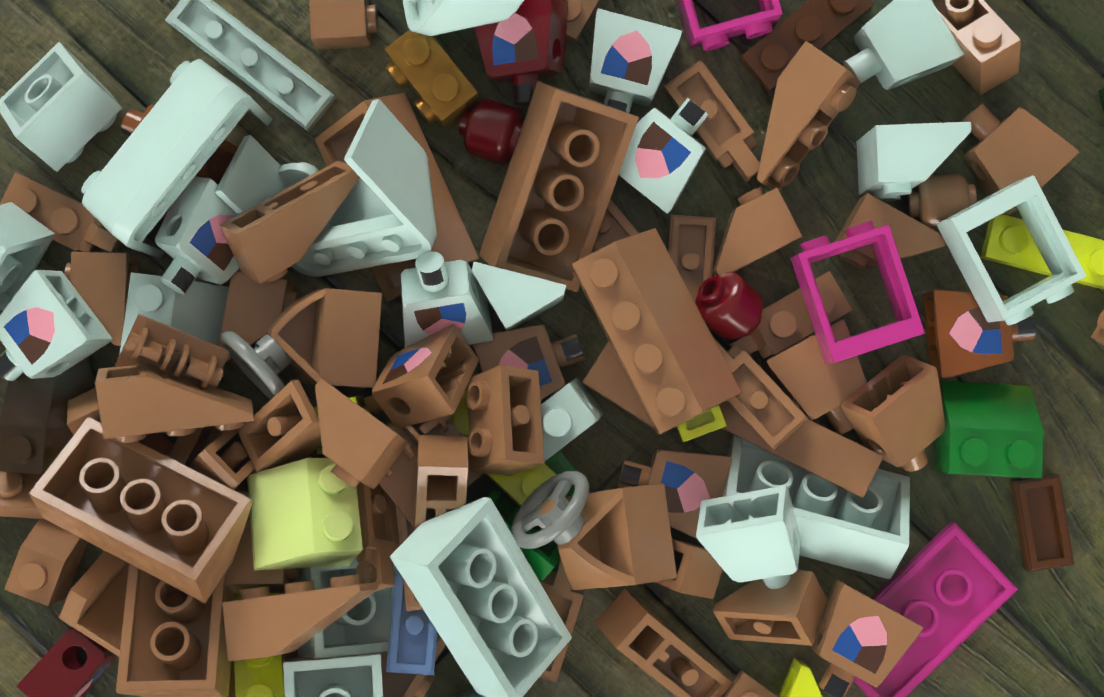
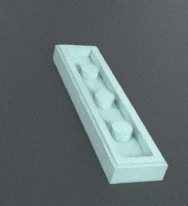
[165,0,336,133]

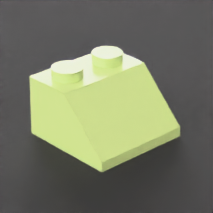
[247,458,363,570]

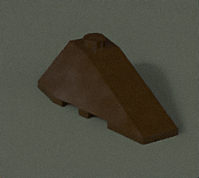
[0,356,96,474]

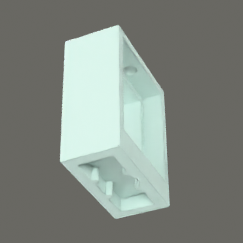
[936,175,1086,326]

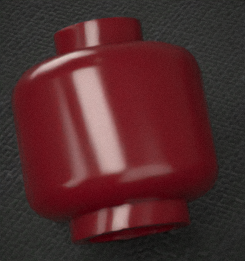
[459,99,525,165]
[695,272,764,340]

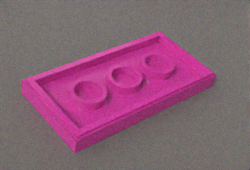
[853,521,1018,697]

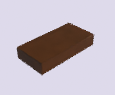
[1010,474,1074,572]

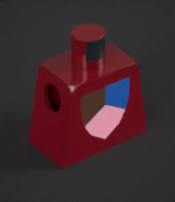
[474,0,568,106]
[16,627,117,697]

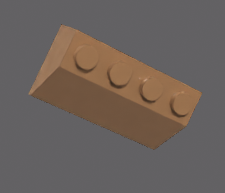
[479,81,639,292]
[315,92,479,303]
[572,228,742,436]
[29,417,253,603]
[116,563,236,697]

